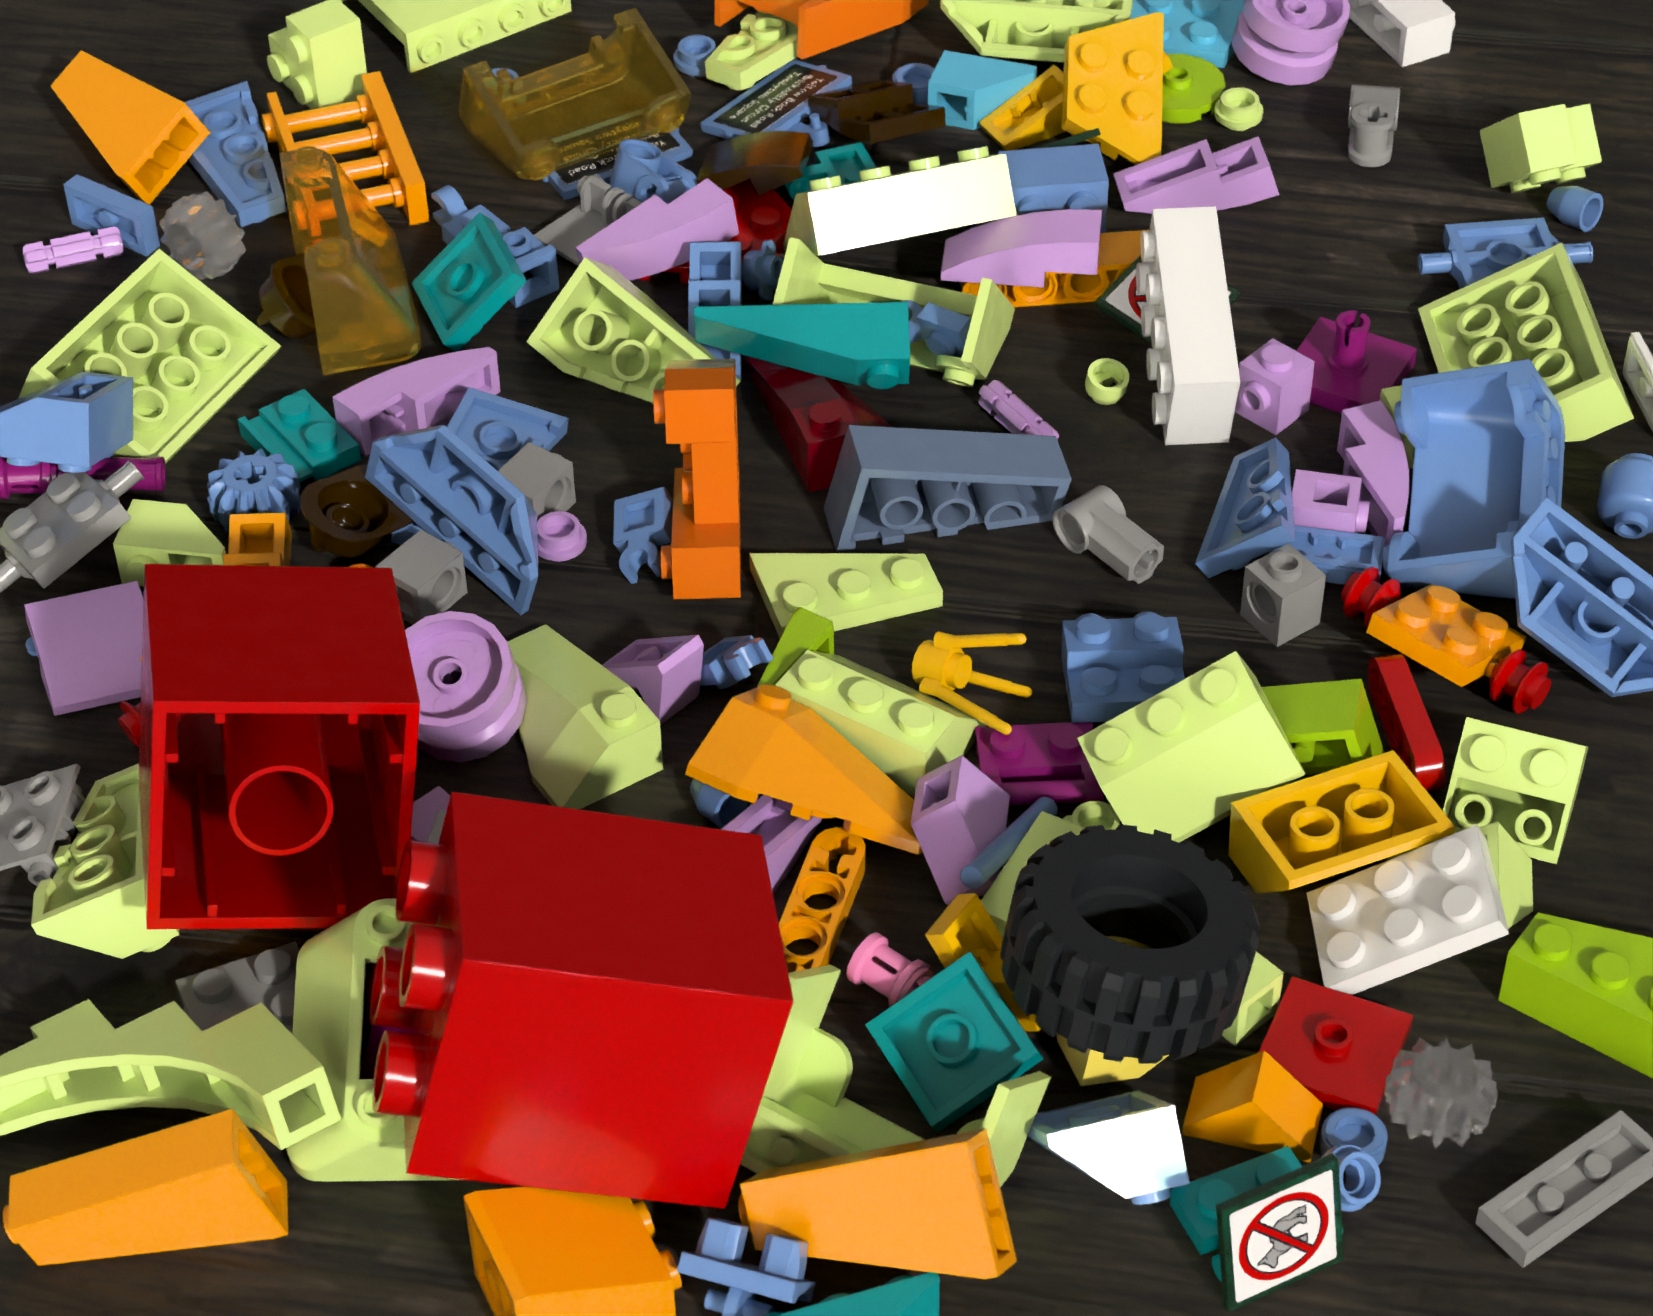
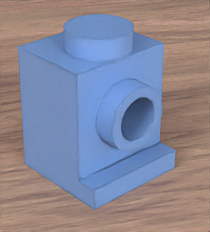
[499,227,559,308]

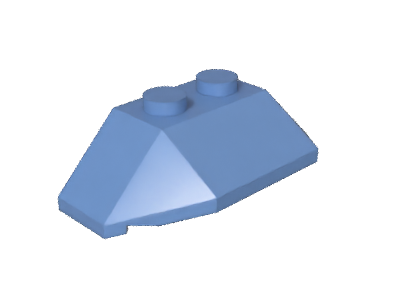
[365,425,539,615]
[1510,497,1653,697]

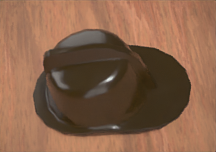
[256,252,358,339]
[300,463,413,558]

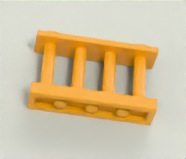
[261,71,429,246]

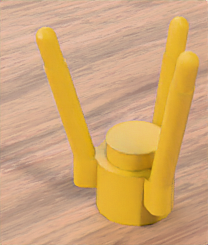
[912,631,1032,735]

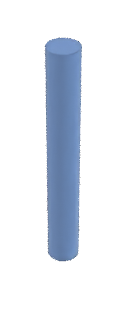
[960,797,1058,889]

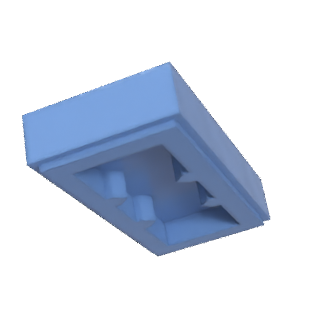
[1269,525,1385,585]

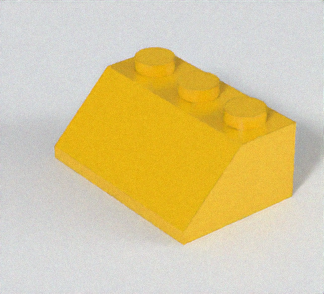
[1229,750,1455,894]

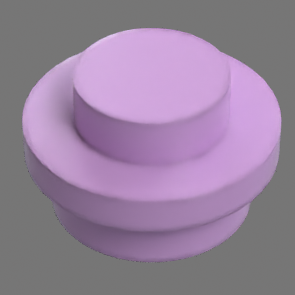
[538,511,587,562]

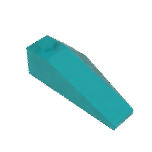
[694,302,910,389]

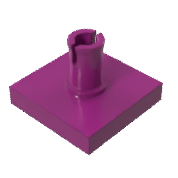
[1296,310,1417,414]

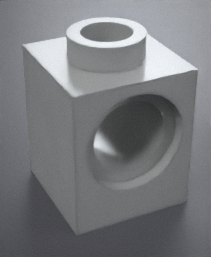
[498,442,576,521]
[375,530,468,625]
[1240,543,1326,647]

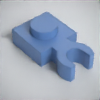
[613,487,673,584]
[700,635,774,689]

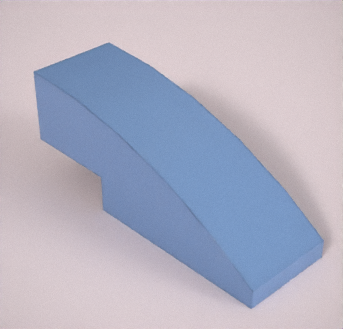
[688,242,742,379]

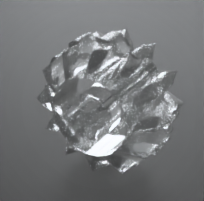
[159,191,246,281]
[1384,1036,1498,1149]

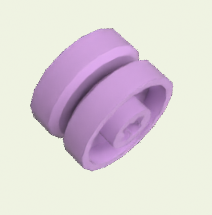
[1232,0,1350,85]
[405,611,527,762]

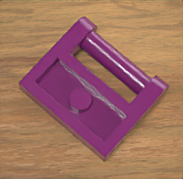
[975,722,1104,806]

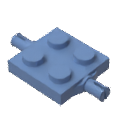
[1417,218,1593,289]

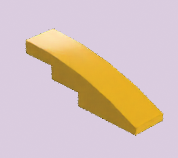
[979,51,1173,151]

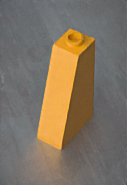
[51,50,210,205]
[3,1109,288,1266]
[738,1129,1017,1279]

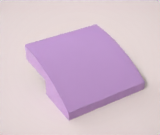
[24,581,144,716]

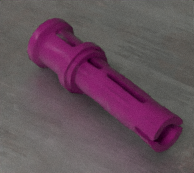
[0,456,166,499]

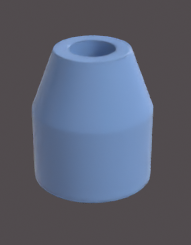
[1547,186,1603,232]
[690,779,752,829]

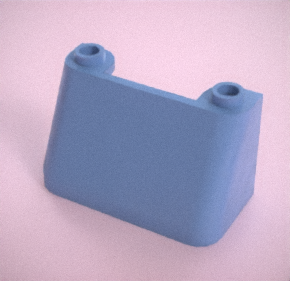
[1382,359,1565,599]

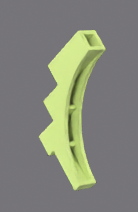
[0,999,341,1150]

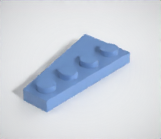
[184,81,286,227]
[391,387,569,545]

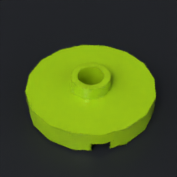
[1162,54,1225,123]

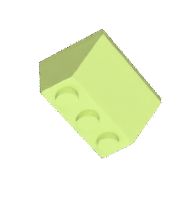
[775,650,986,797]
[1077,651,1306,843]

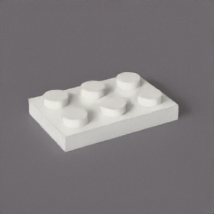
[1307,825,1509,995]

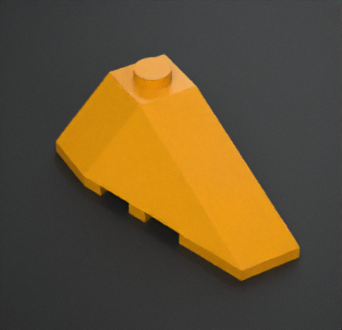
[685,684,922,855]

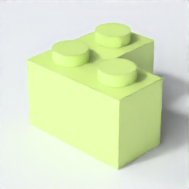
[267,0,367,109]
[1479,104,1602,193]

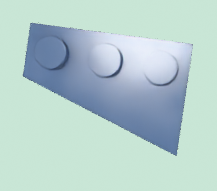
[1195,437,1295,578]

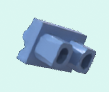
[677,1218,816,1316]

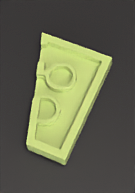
[705,12,798,90]
[749,553,943,638]

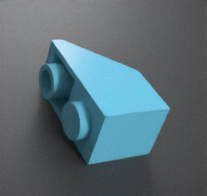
[928,50,1037,130]

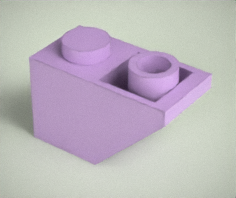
[911,755,1010,906]

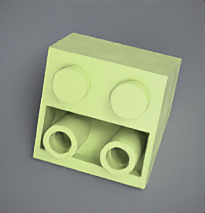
[1443,717,1589,864]

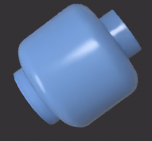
[1597,453,1653,539]

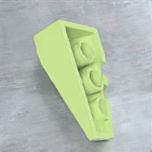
[31,763,180,959]

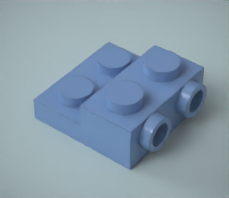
[1061,612,1185,723]

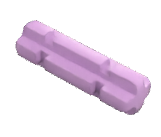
[23,226,124,274]
[978,380,1059,440]

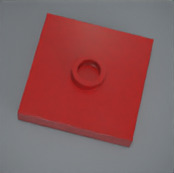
[1258,976,1413,1115]

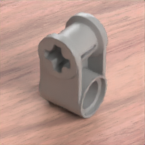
[1348,85,1400,167]

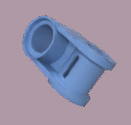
[609,139,698,204]

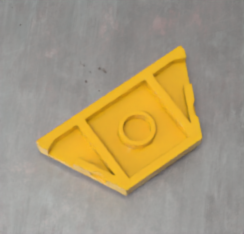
[1062,12,1164,165]

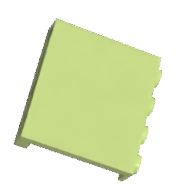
[340,0,572,73]

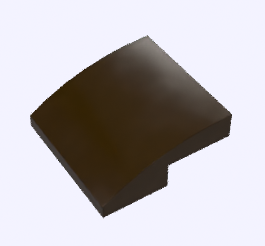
[808,80,946,144]
[697,131,813,196]

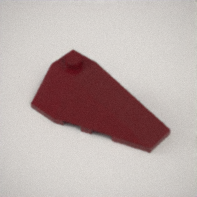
[742,355,892,492]

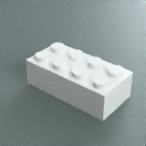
[1136,206,1240,445]

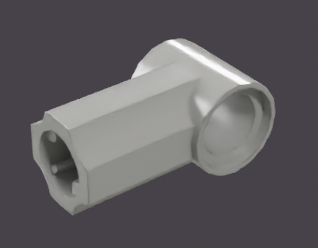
[1052,485,1164,585]

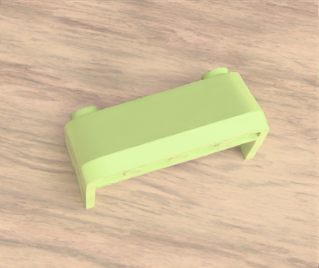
[772,237,1015,387]
[286,899,462,1182]
[740,964,1051,1187]

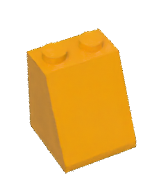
[463,1187,682,1316]

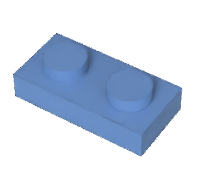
[63,174,160,256]

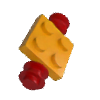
[1341,567,1551,714]

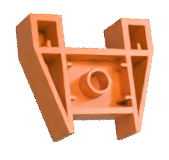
[714,0,928,59]
[653,358,741,599]

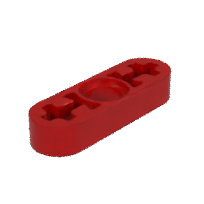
[1368,654,1445,791]

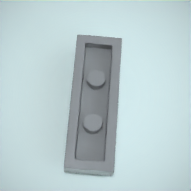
[1475,1110,1653,1268]

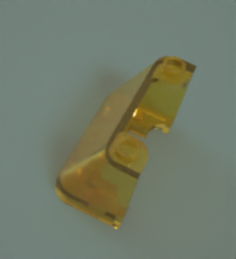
[459,7,691,181]
[279,146,421,375]

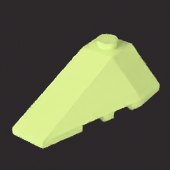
[526,257,741,403]
[507,624,663,809]

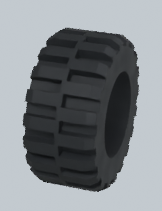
[1000,825,1260,1064]

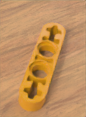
[779,827,866,973]

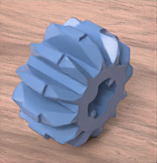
[207,448,300,533]

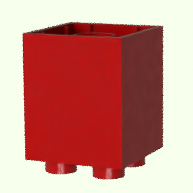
[139,564,420,930]
[370,792,794,1209]

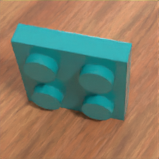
[412,212,527,352]
[865,951,1044,1133]

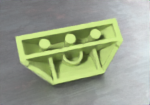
[941,0,1134,63]

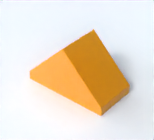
[1182,1050,1323,1163]

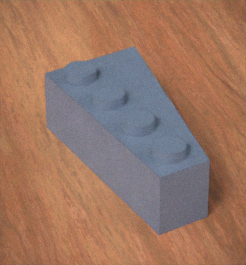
[824,425,1072,552]

